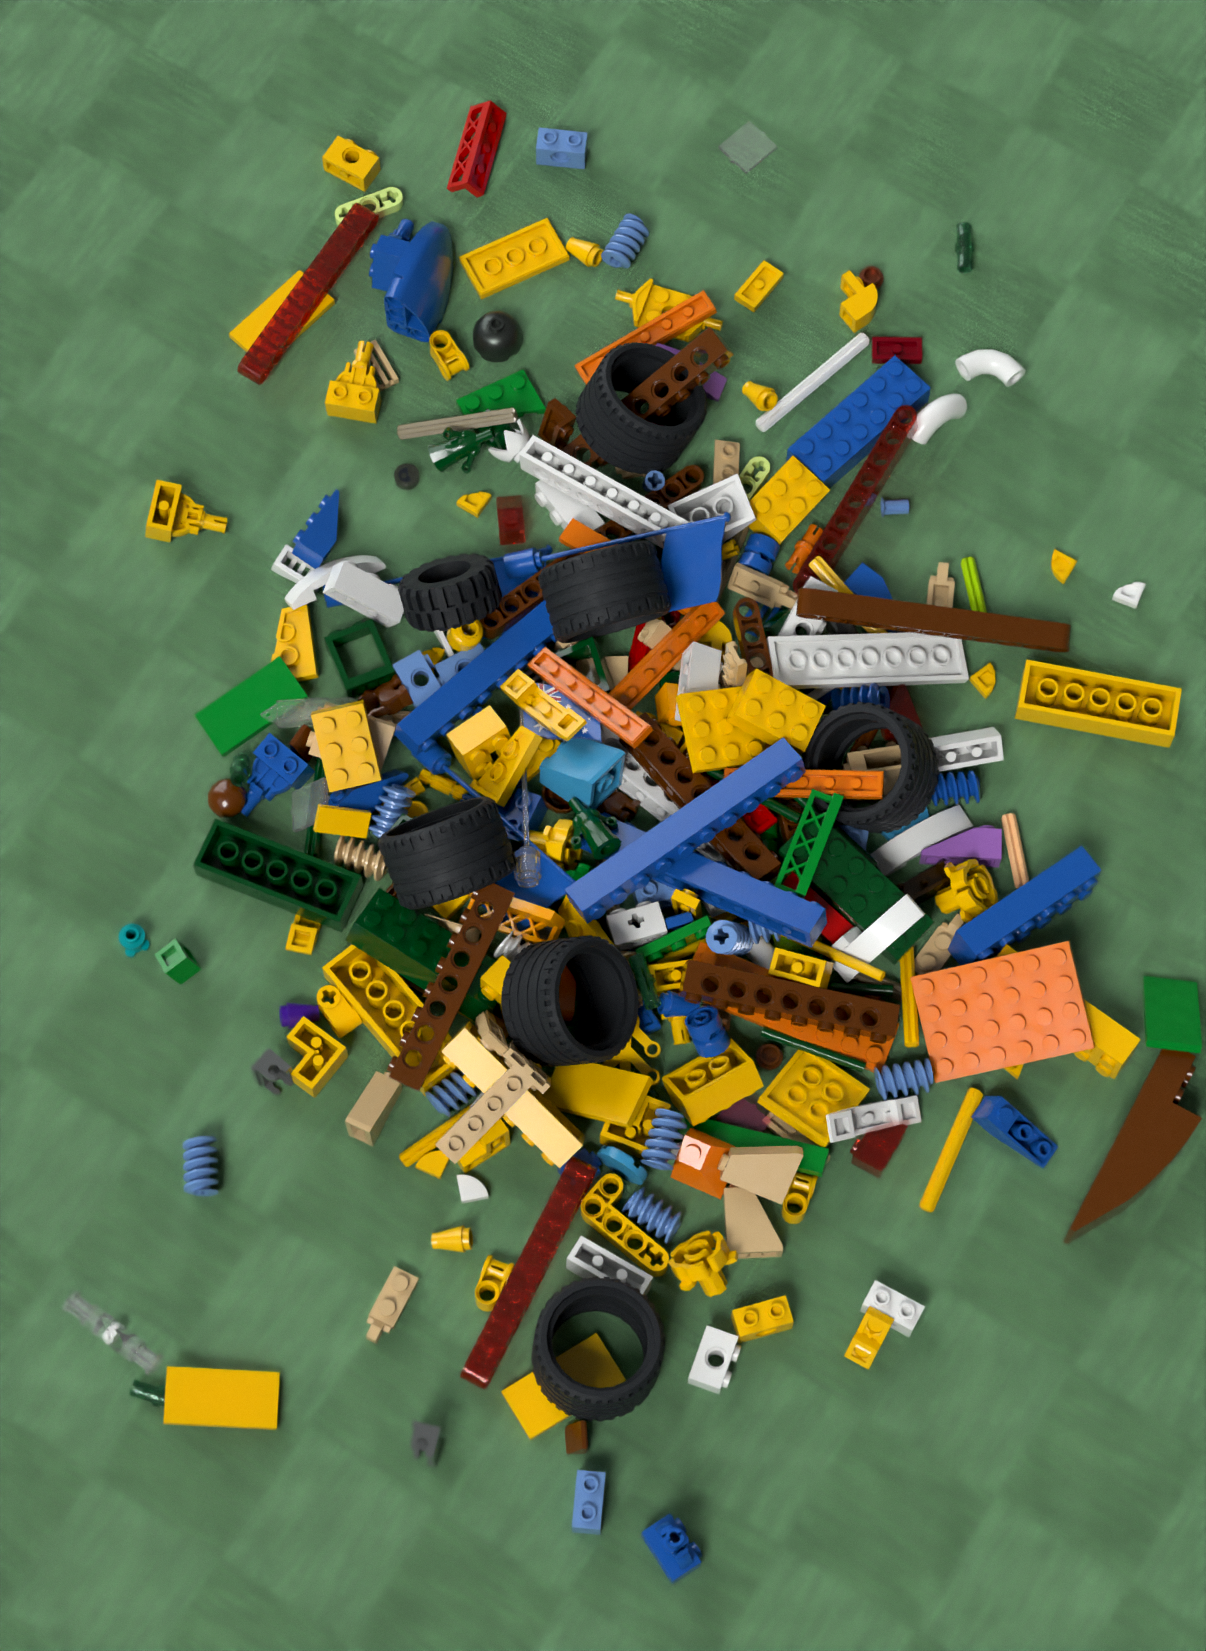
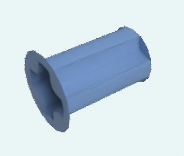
[642,470,665,492]
[880,497,909,517]

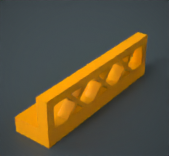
[467,893,566,944]

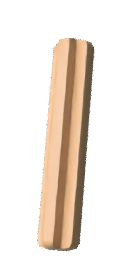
[1001,813,1029,889]

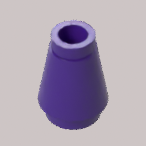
[279,1002,319,1029]

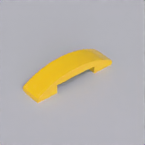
[500,669,587,741]

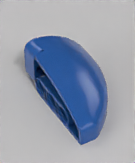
[384,221,453,342]

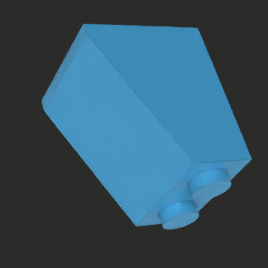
[539,739,625,809]

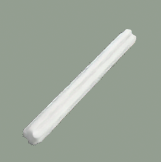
[755,332,870,432]

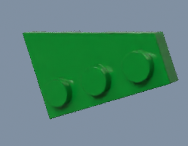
[456,369,546,417]
[635,915,718,964]

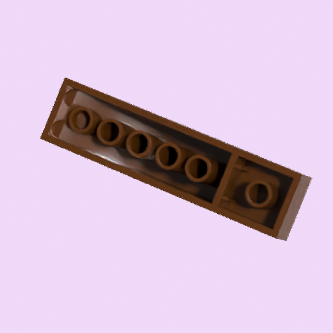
[1063,1049,1202,1245]

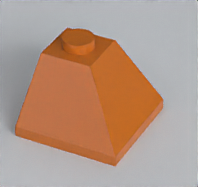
[670,1127,735,1199]

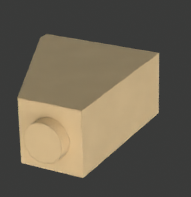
[345,1071,402,1147]
[717,1146,804,1205]
[723,1184,783,1259]

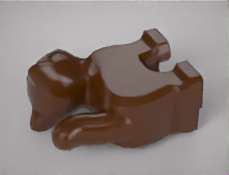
[358,674,413,718]
[596,788,641,823]

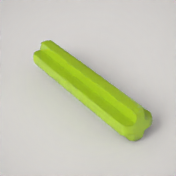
[961,557,987,613]

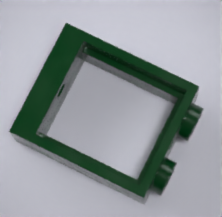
[324,619,395,700]
[554,637,615,693]

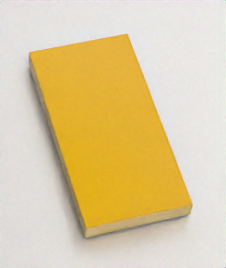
[459,218,569,300]
[229,270,335,368]
[543,1063,653,1128]
[501,1333,626,1441]
[163,1366,280,1430]

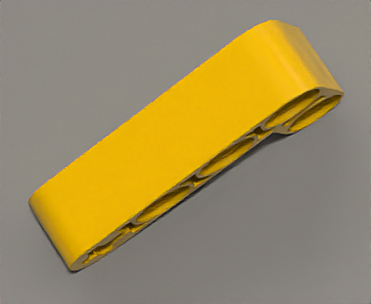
[581,1173,669,1277]

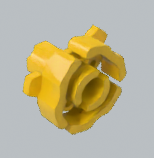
[524,819,583,871]
[935,859,998,923]
[668,1231,738,1297]

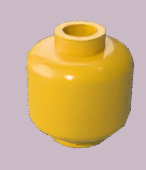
[447,620,483,652]

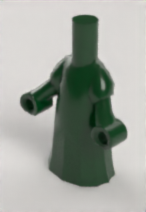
[428,427,495,474]
[568,797,622,860]

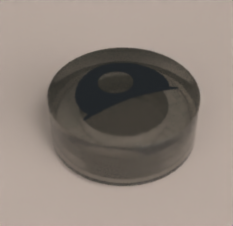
[394,463,420,490]

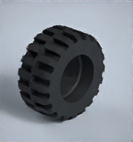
[398,553,502,632]

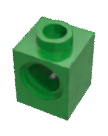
[154,938,202,985]

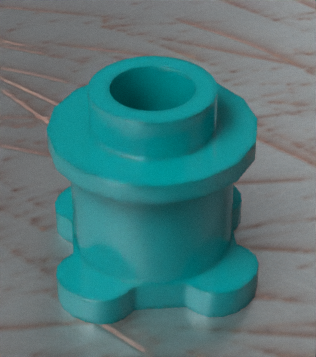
[118,923,150,958]

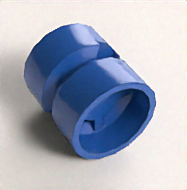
[738,533,780,576]
[685,1006,730,1058]

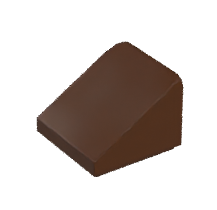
[289,724,313,763]
[565,1420,588,1455]

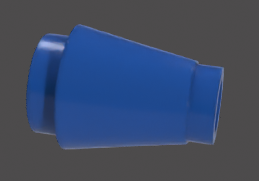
[657,991,700,1017]

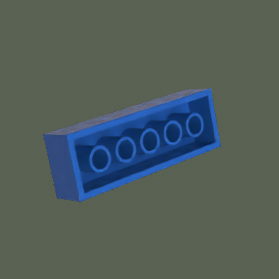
[786,356,931,489]
[948,846,1102,965]

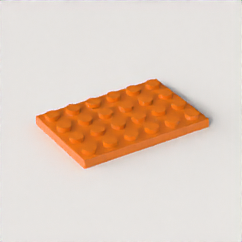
[910,940,1095,1083]

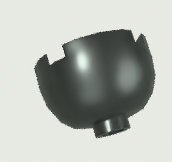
[473,311,522,363]

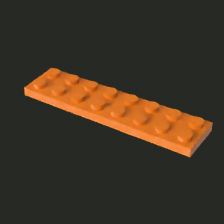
[692,941,899,1074]

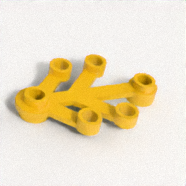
[602,1016,662,1085]

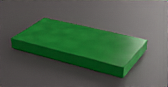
[194,656,309,758]
[1142,976,1202,1053]

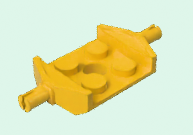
[615,278,724,342]

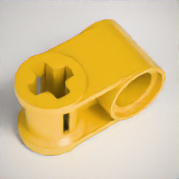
[429,330,470,381]
[317,985,363,1039]
[781,1172,818,1224]
[475,1254,515,1312]

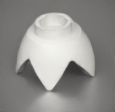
[488,418,530,464]

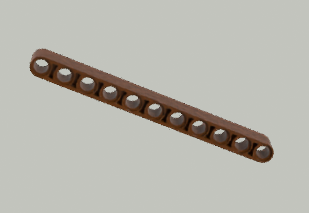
[480,465,704,639]
[796,588,1071,653]
[732,597,807,873]

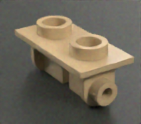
[713,440,740,484]

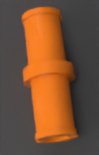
[785,524,824,574]

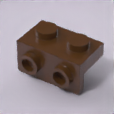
[538,398,576,450]

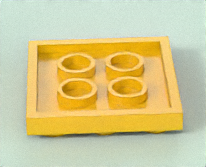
[676,686,766,773]
[757,1050,870,1148]

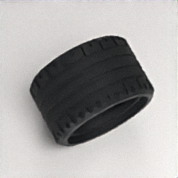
[575,342,708,474]
[538,540,672,643]
[802,702,939,834]
[378,797,517,910]
[501,935,639,1067]
[531,1276,666,1422]

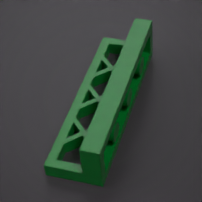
[774,789,844,899]

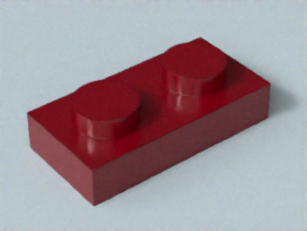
[871,337,922,364]

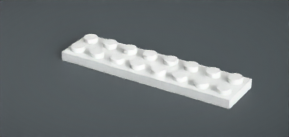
[766,632,969,689]

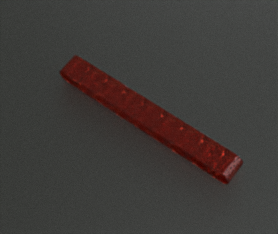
[237,203,379,385]
[793,405,918,595]
[460,1156,597,1390]

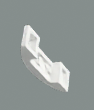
[284,555,386,610]
[870,805,973,876]
[831,894,925,983]
[826,1095,922,1142]

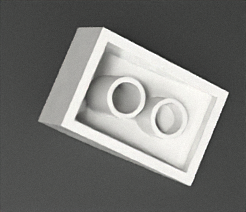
[668,474,757,544]

